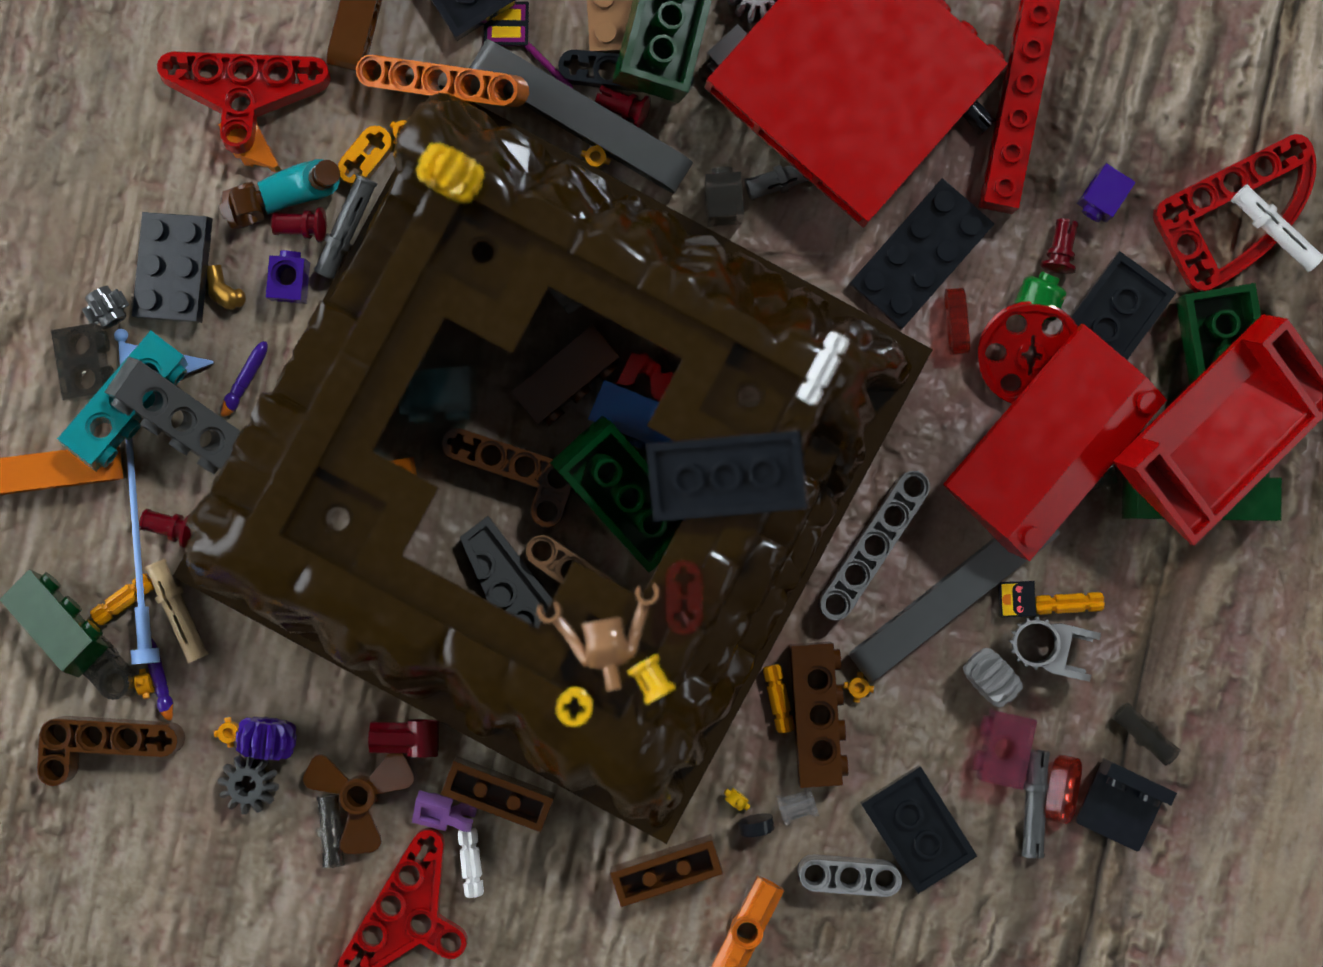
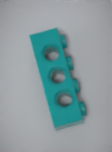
[57,330,188,472]

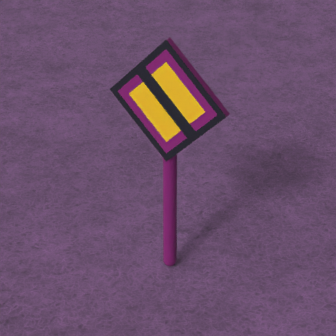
[484,1,573,88]

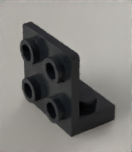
[1075,758,1177,851]

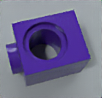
[1077,163,1136,222]
[266,250,310,304]

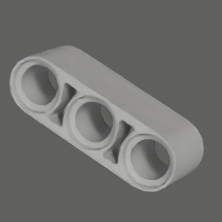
[797,854,902,897]

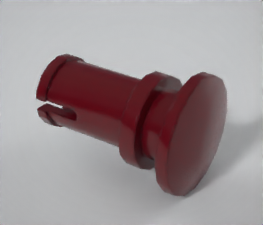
[595,85,651,128]
[271,207,327,242]
[1041,218,1079,274]
[139,508,192,548]

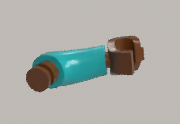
[219,159,340,230]

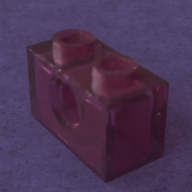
[972,708,1037,790]

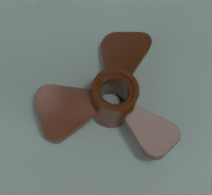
[303,753,415,854]

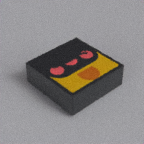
[998,581,1036,618]

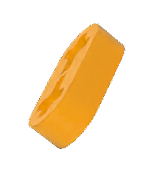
[338,125,393,186]

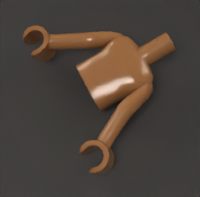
[537,583,660,691]

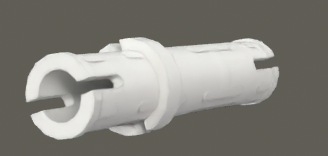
[1231,184,1323,272]

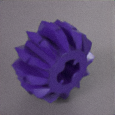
[235,716,297,760]

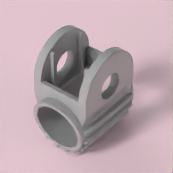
[1009,617,1101,682]

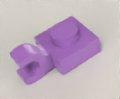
[412,790,477,832]

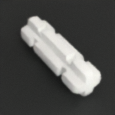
[798,332,849,405]
[458,828,484,898]

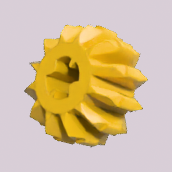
[416,143,485,203]

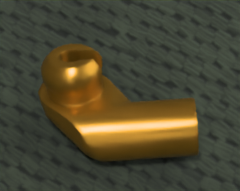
[207,265,246,310]

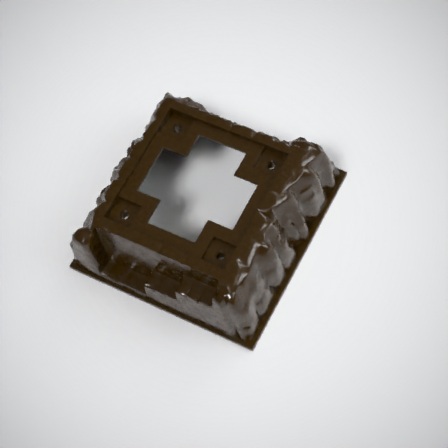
[173,84,933,844]

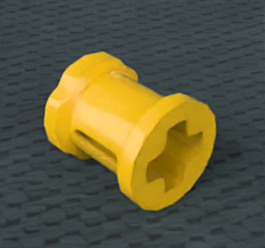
[627,654,676,705]
[556,687,593,726]

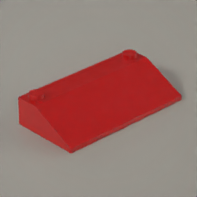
[1113,314,1323,546]
[943,324,1167,561]

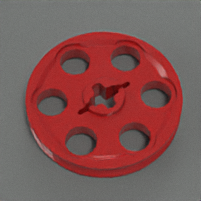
[978,301,1078,404]

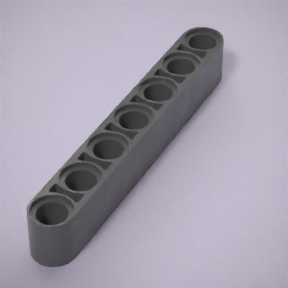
[469,39,693,193]
[848,529,1060,683]

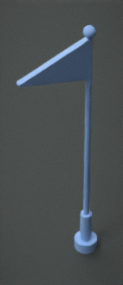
[114,329,214,665]

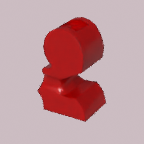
[617,352,675,402]

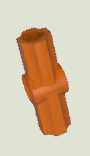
[711,875,785,967]

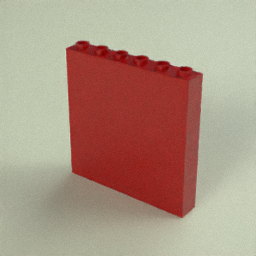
[705,0,1008,228]

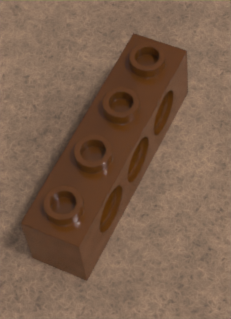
[789,641,848,788]

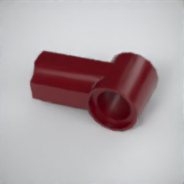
[368,719,439,758]

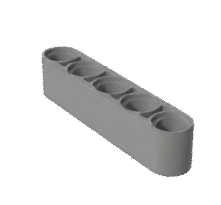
[818,471,930,620]

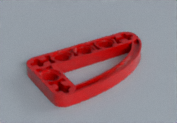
[1153,134,1316,292]

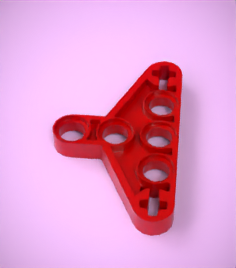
[157,51,331,154]
[338,828,468,967]

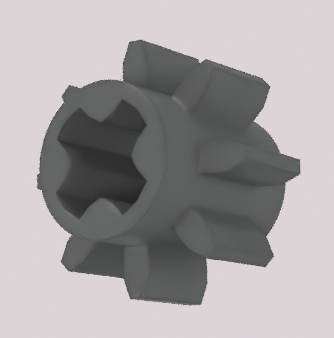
[82,286,129,329]

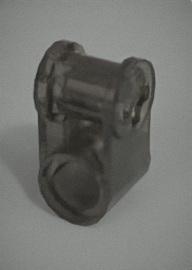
[83,635,136,700]

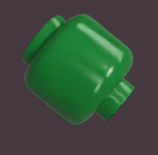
[1014,271,1067,326]

